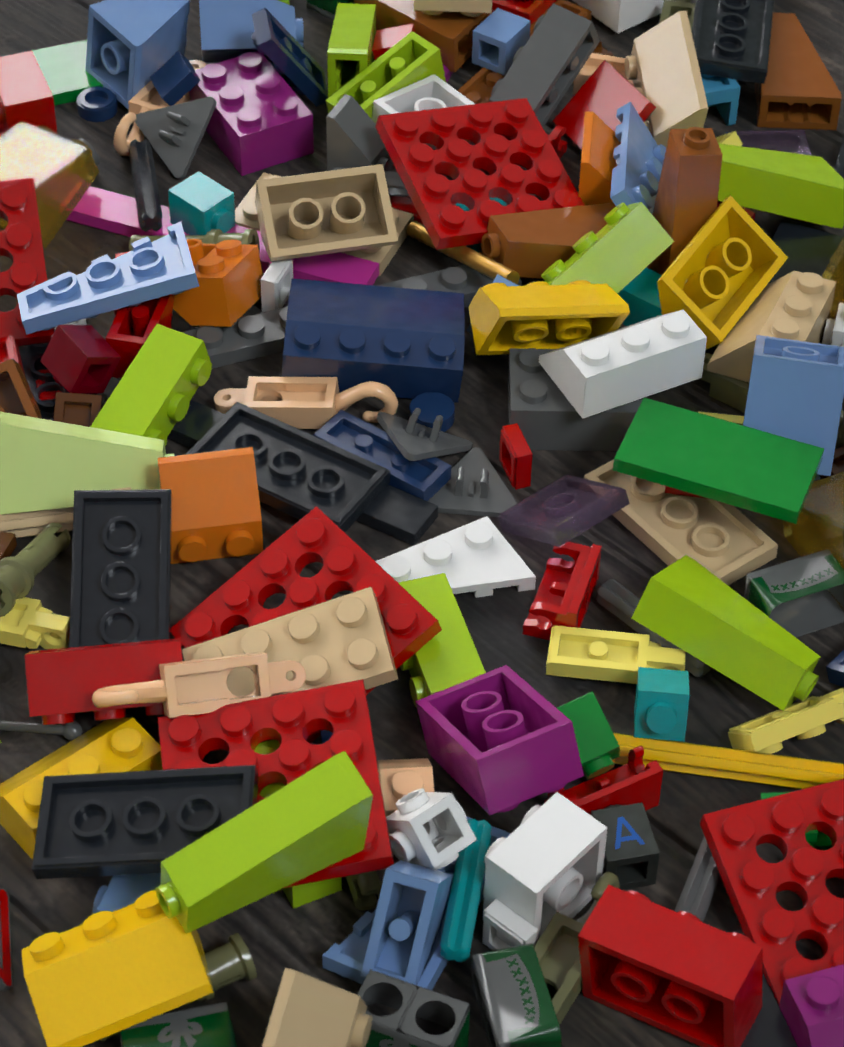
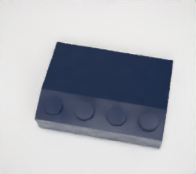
[282,278,465,403]

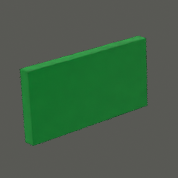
[613,397,824,524]

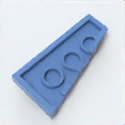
[17,221,199,334]

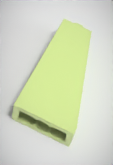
[0,412,175,515]

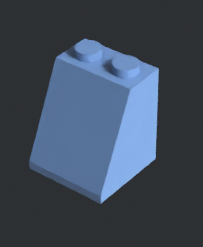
[85,0,190,110]
[199,0,304,63]
[743,335,844,480]

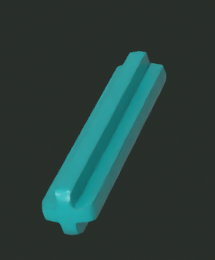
[440,818,492,962]

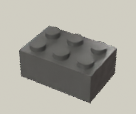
[508,348,647,451]

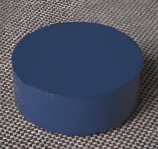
[77,87,117,122]
[410,392,455,432]

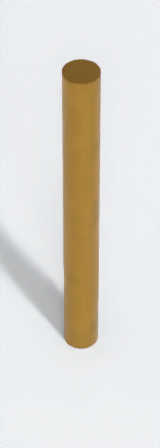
[407,221,519,284]

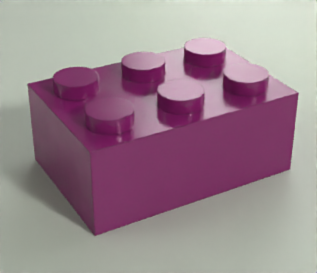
[189,51,314,176]
[415,665,584,815]

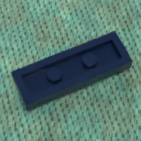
[251,8,328,107]
[313,410,451,501]

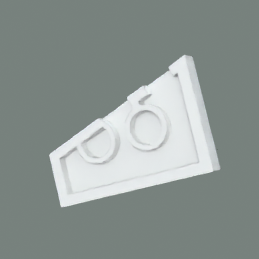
[375,516,536,598]

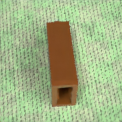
[353,0,491,73]
[755,13,842,130]
[653,127,723,275]
[481,202,661,279]

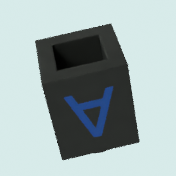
[591,803,660,890]

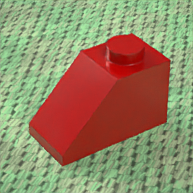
[106,294,175,378]

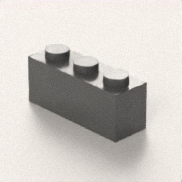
[489,3,600,127]

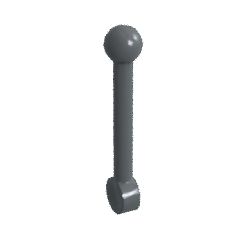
[0,720,82,741]

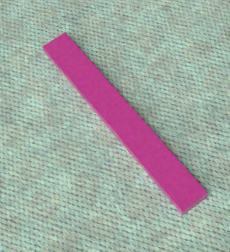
[57,182,379,285]

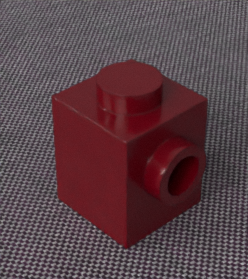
[40,325,121,394]

